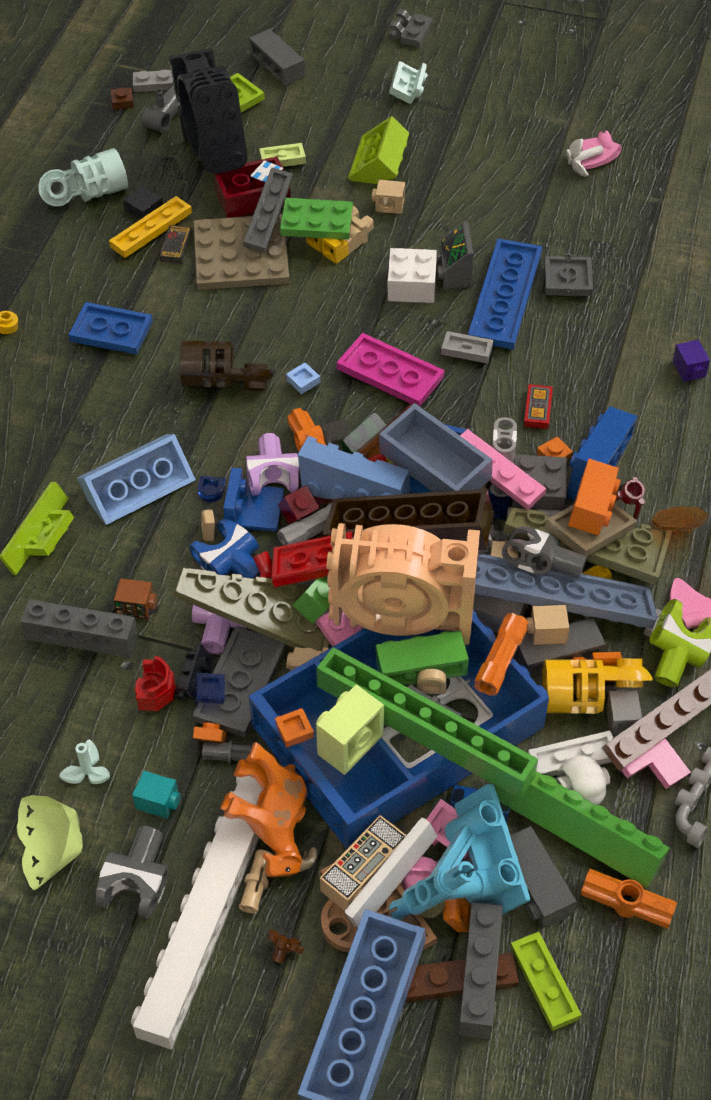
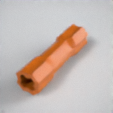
[474,613,529,696]

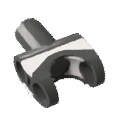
[502,526,587,579]
[96,826,169,919]

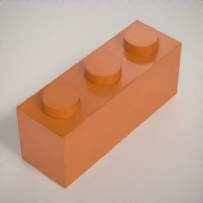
[568,459,621,536]

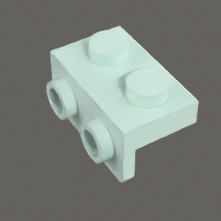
[389,61,427,104]

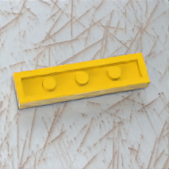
[109,196,192,258]

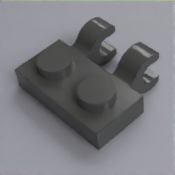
[389,9,433,48]

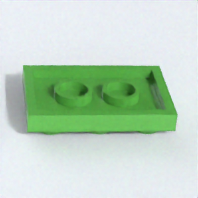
[280,198,353,240]

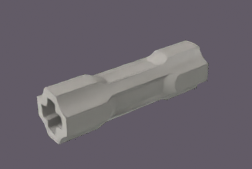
[277,503,332,546]

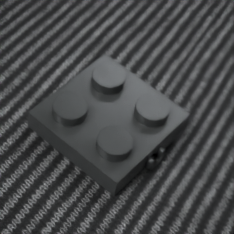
[544,253,593,296]

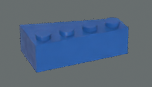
[566,406,638,501]

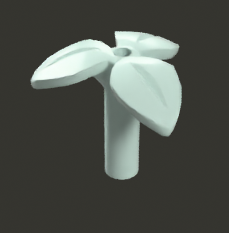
[59,739,110,784]

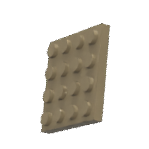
[194,214,290,290]

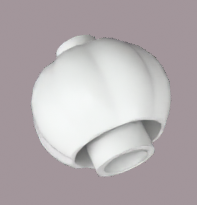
[555,755,610,805]

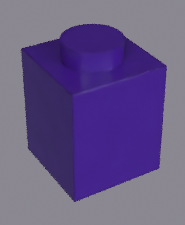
[673,340,710,382]

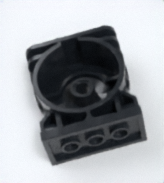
[169,48,248,174]

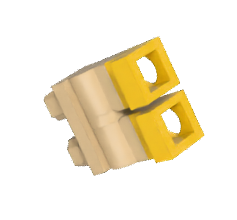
[306,206,374,264]

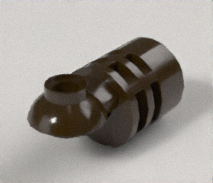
[180,340,276,391]

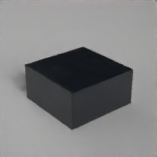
[123,185,163,220]

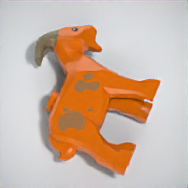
[220,742,317,877]

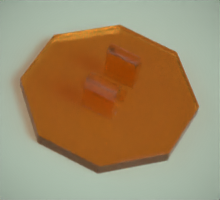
[652,506,709,536]

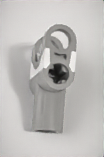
[490,417,517,497]

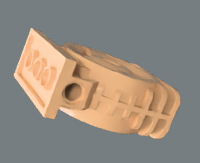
[327,523,480,645]

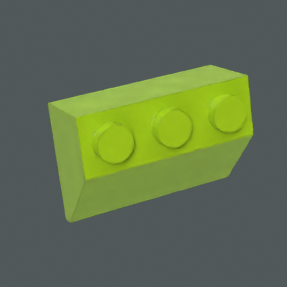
[348,116,409,184]

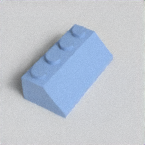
[77,434,196,525]

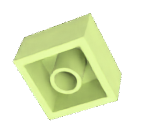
[316,684,384,775]

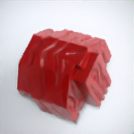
[135,656,176,711]

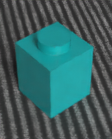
[132,770,181,819]

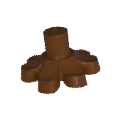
[267,930,305,963]

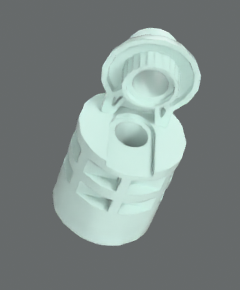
[38,148,128,206]

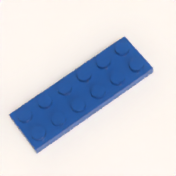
[468,239,542,350]

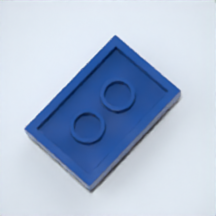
[69,302,153,355]

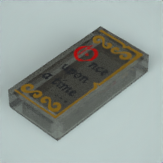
[159,225,192,264]

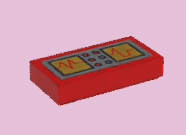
[524,384,553,429]

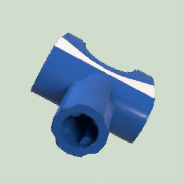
[189,518,261,579]

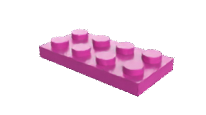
[337,333,445,407]

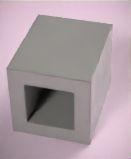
[606,689,642,735]

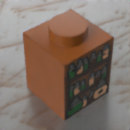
[114,578,157,620]

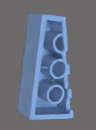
[298,436,411,499]

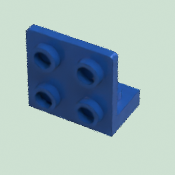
[224,468,284,532]

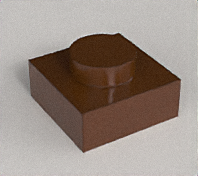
[111,87,134,110]

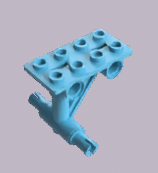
[389,784,530,920]

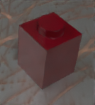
[278,485,319,525]

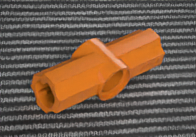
[287,408,326,451]
[580,869,677,929]

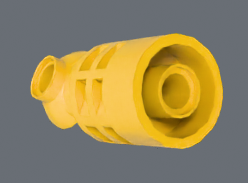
[542,658,653,714]

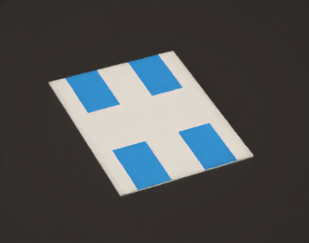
[251,161,283,182]

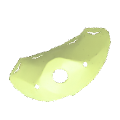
[17,795,83,890]

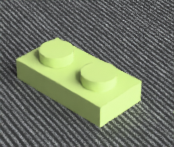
[259,143,306,167]

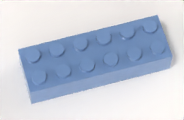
[298,909,426,1100]

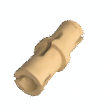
[239,850,273,914]

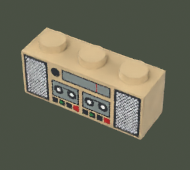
[320,815,407,911]

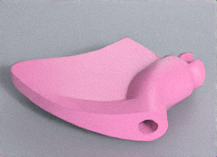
[581,130,622,170]
[669,578,711,629]

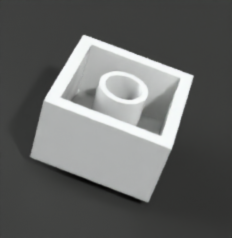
[388,248,437,303]

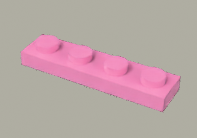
[460,429,546,510]

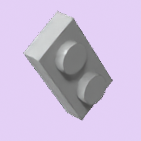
[133,70,173,92]
[441,331,493,363]

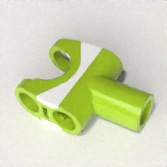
[650,599,711,688]

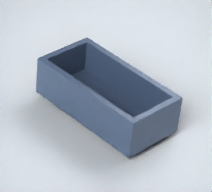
[379,403,493,492]

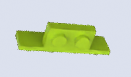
[0,482,74,575]

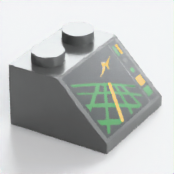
[436,221,473,289]

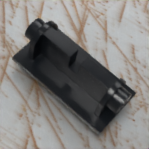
[175,644,213,705]

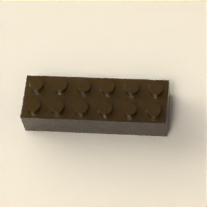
[323,489,494,550]

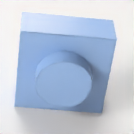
[286,363,320,394]

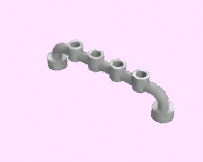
[675,746,711,848]

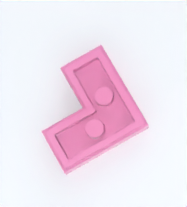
[621,739,691,789]

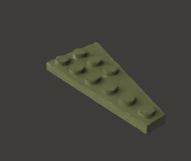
[503,508,673,585]
[172,568,330,652]

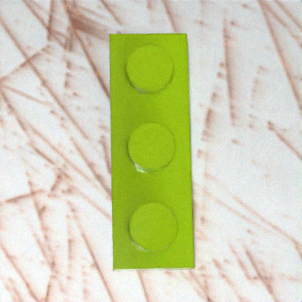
[510,932,581,1031]

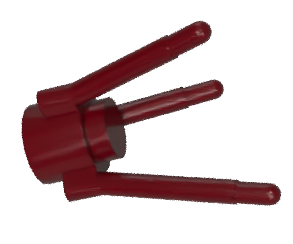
[615,477,645,520]

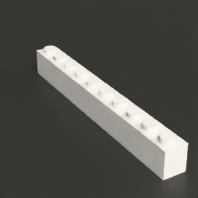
[131,776,263,1050]

